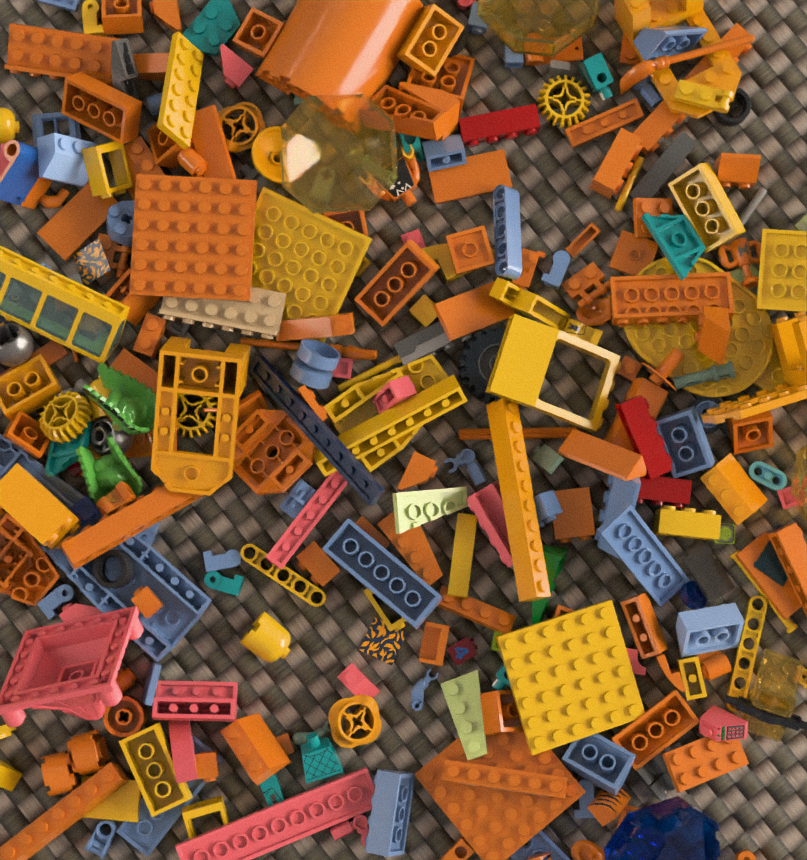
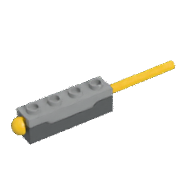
[337,321,475,392]

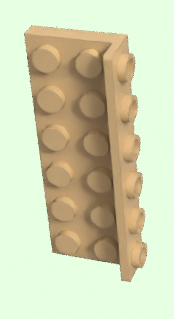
[158,287,287,340]

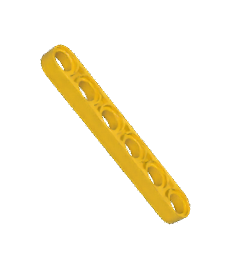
[725,595,767,712]

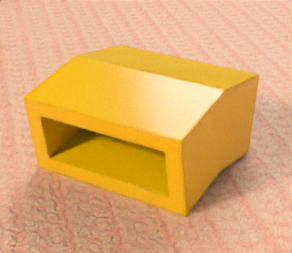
[409,294,438,328]

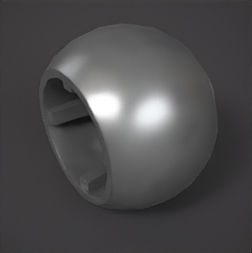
[0,323,34,366]
[89,416,133,456]

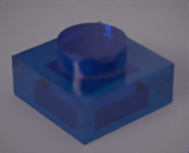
[71,496,100,525]

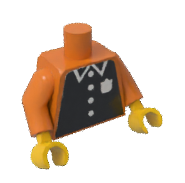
[360,144,420,207]

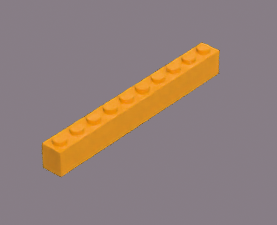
[486,398,551,602]

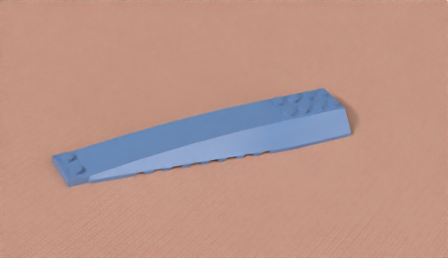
[0,434,212,662]

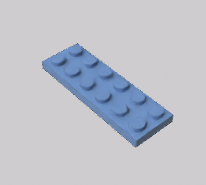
[597,502,689,607]
[116,734,224,857]

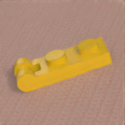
[674,79,734,113]

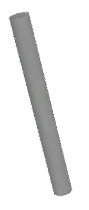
[717,187,767,252]

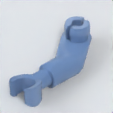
[410,667,438,711]

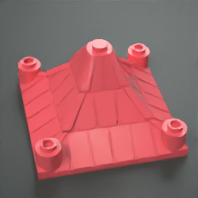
[0,606,144,727]

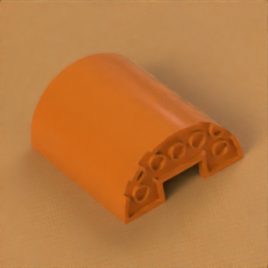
[255,0,424,136]

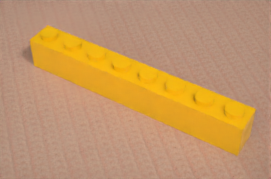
[314,374,468,477]

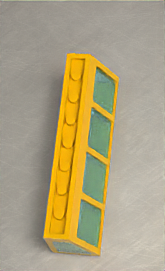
[0,246,130,363]

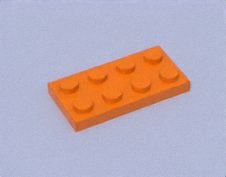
[662,737,749,793]

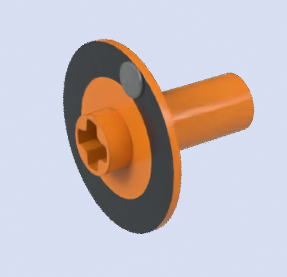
[641,347,685,392]

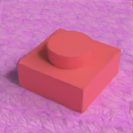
[400,229,426,249]
[332,358,353,379]

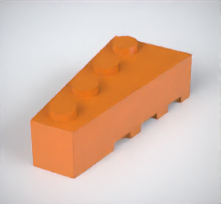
[360,85,450,141]
[377,511,443,586]

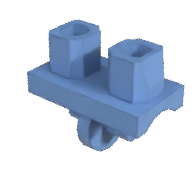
[279,479,316,520]

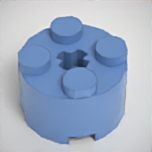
[107,200,135,246]

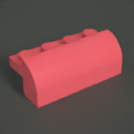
[466,480,513,568]
[152,680,238,722]

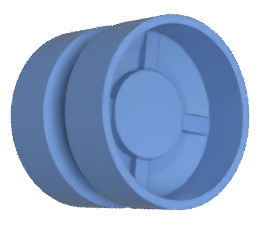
[289,339,341,389]

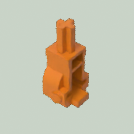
[512,248,546,290]

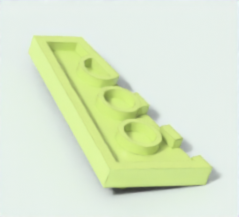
[392,487,468,534]
[440,670,488,761]

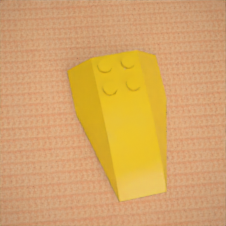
[324,354,449,472]

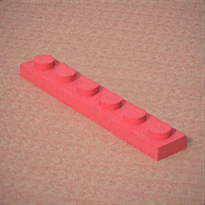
[265,471,348,570]

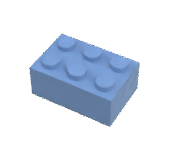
[655,406,715,479]

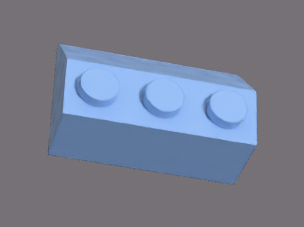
[37,133,97,187]
[676,603,744,657]

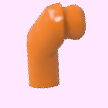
[40,188,70,209]

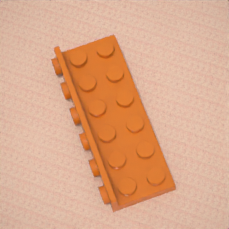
[4,23,121,87]
[609,272,734,327]

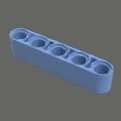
[493,184,522,280]

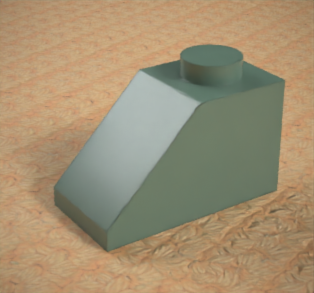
[531,444,564,474]

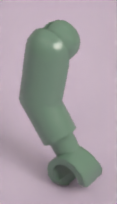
[292,720,331,745]

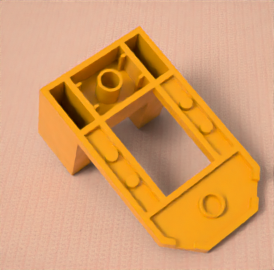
[614,0,742,119]
[701,312,807,424]
[151,336,250,496]
[0,463,82,551]

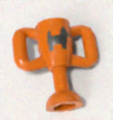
[718,238,761,289]

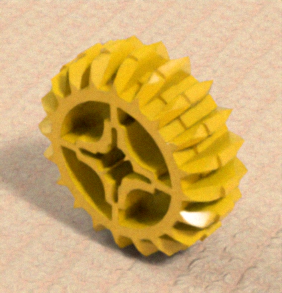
[537,74,591,128]
[38,390,93,444]
[177,393,218,438]

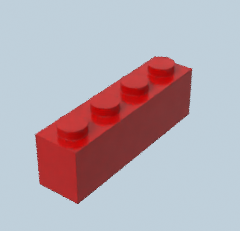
[458,104,541,148]
[615,395,673,479]
[608,476,692,508]

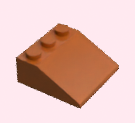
[407,54,475,116]

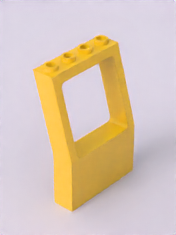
[485,314,621,432]

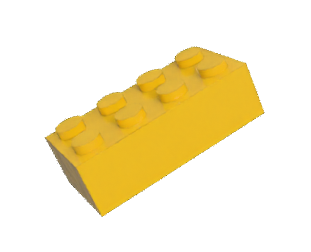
[668,162,746,253]
[119,723,193,817]

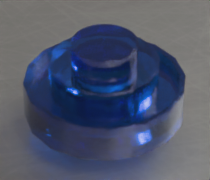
[681,580,707,610]

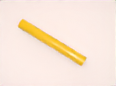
[614,156,645,212]

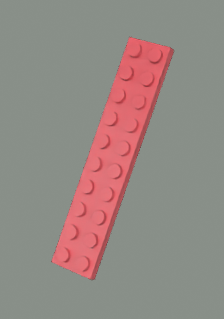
[175,767,375,860]

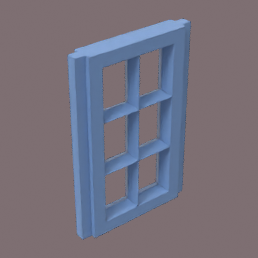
[31,112,81,185]

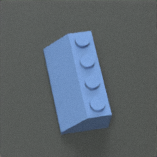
[594,475,641,559]
[365,769,415,857]

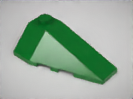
[532,545,569,624]

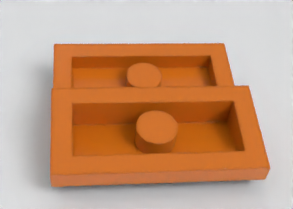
[654,653,686,692]

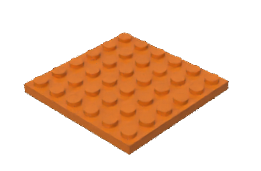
[129,174,257,302]
[414,731,586,860]

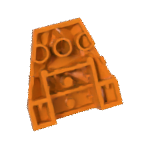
[0,512,60,607]

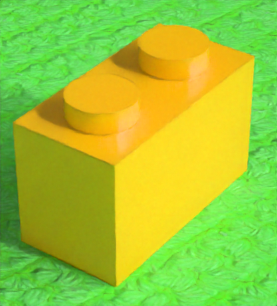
[676,656,707,701]

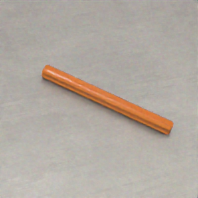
[459,427,577,440]

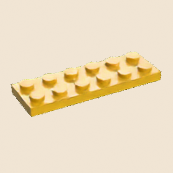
[157,32,204,149]

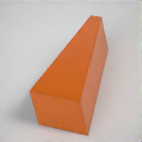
[565,222,601,258]

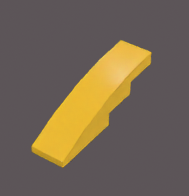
[447,513,477,598]

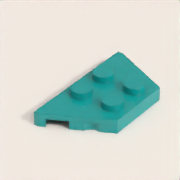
[182,0,241,56]
[641,213,706,281]
[45,416,93,477]

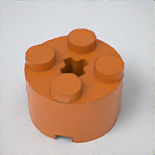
[103,695,147,737]
[67,729,109,775]
[41,751,79,797]

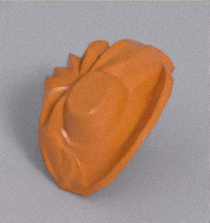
[576,295,612,326]
[571,839,607,860]

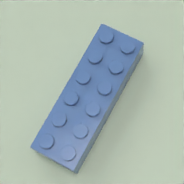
[322,518,443,630]

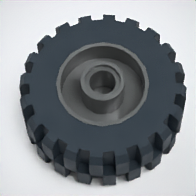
[460,327,505,404]

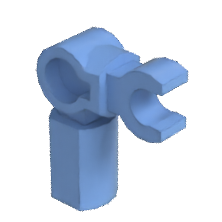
[632,76,663,108]
[444,449,487,486]

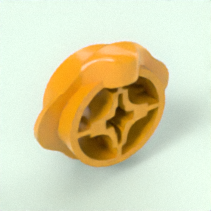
[218,102,266,153]
[328,695,382,748]

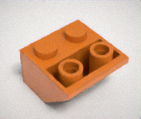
[105,268,162,327]

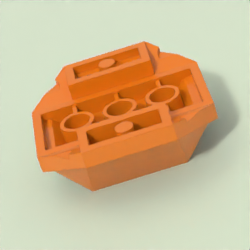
[233,409,315,496]

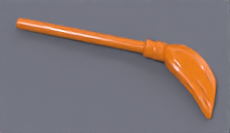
[618,34,755,96]
[240,337,377,360]

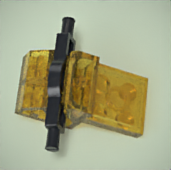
[723,649,807,742]

